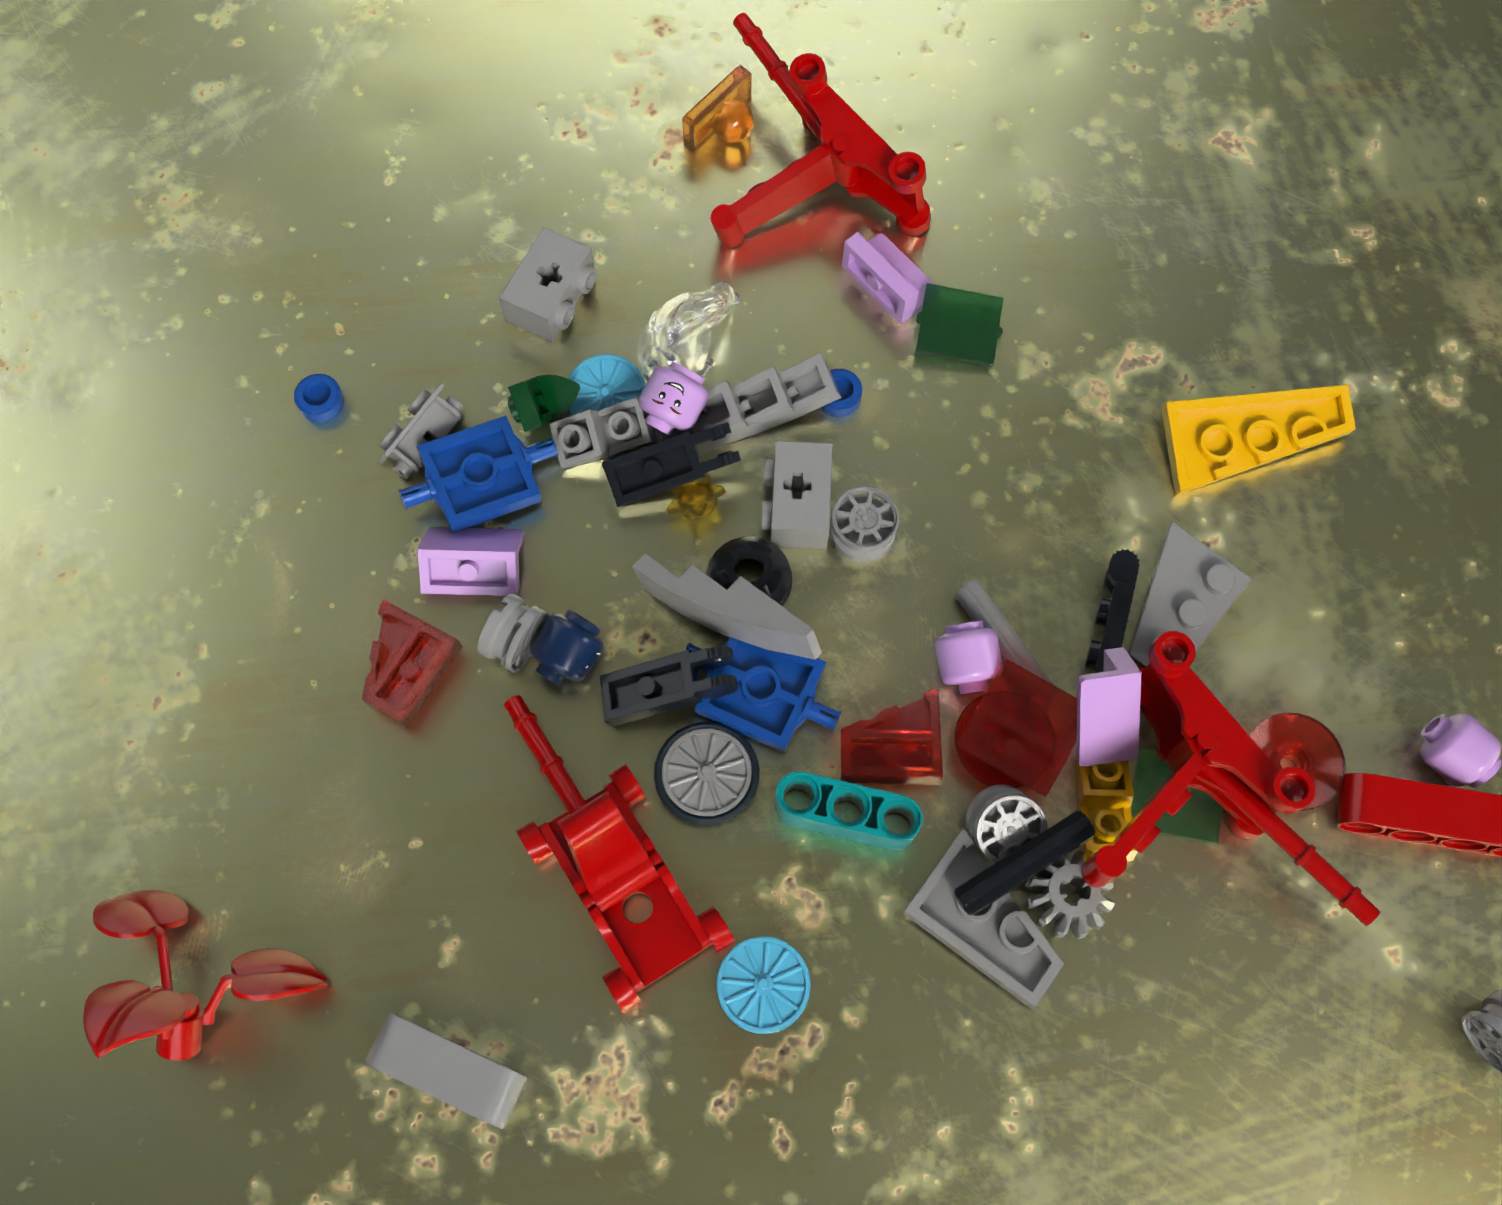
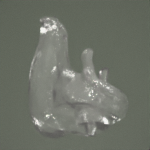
[636,280,740,382]

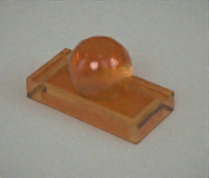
[682,65,754,154]

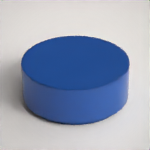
[820,369,862,417]
[294,374,344,422]

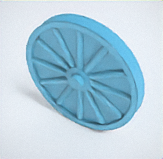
[568,354,646,416]
[716,936,811,1034]

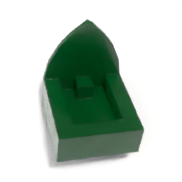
[508,374,580,432]

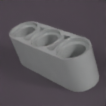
[364,1012,528,1129]

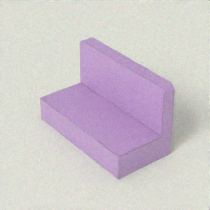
[842,232,939,325]
[417,527,523,596]
[1076,647,1142,767]

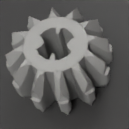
[1025,850,1115,939]

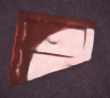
[362,600,463,728]
[840,689,943,785]

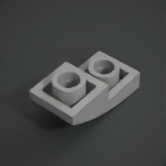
[549,396,658,469]

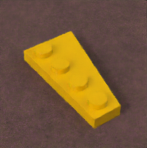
[1161,385,1356,496]

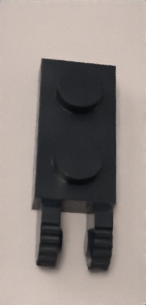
[602,422,742,508]
[1084,549,1140,673]
[600,645,738,727]

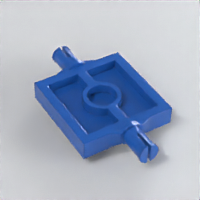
[398,416,558,533]
[686,637,842,754]

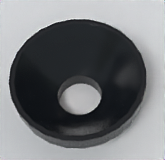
[706,536,792,607]

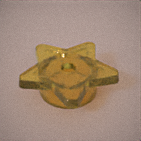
[667,473,726,520]

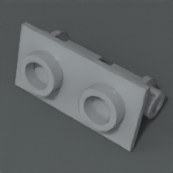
[378,383,464,479]

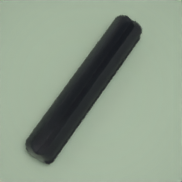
[954,811,1096,916]

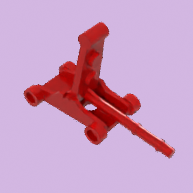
[710,13,931,248]
[1081,631,1381,926]
[504,695,735,1013]

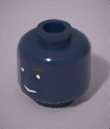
[530,609,604,686]

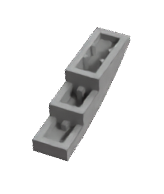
[654,353,842,453]
[632,553,822,660]

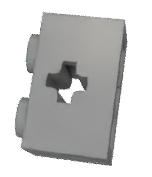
[499,227,597,342]
[762,441,833,549]

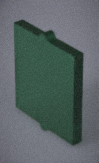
[915,283,1003,368]
[1130,747,1223,845]

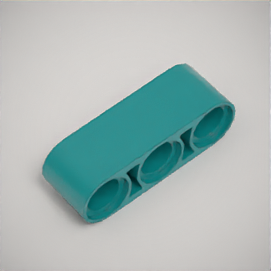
[775,771,923,850]

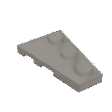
[1128,522,1252,668]
[903,828,1064,1009]

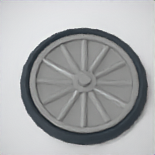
[654,722,760,825]

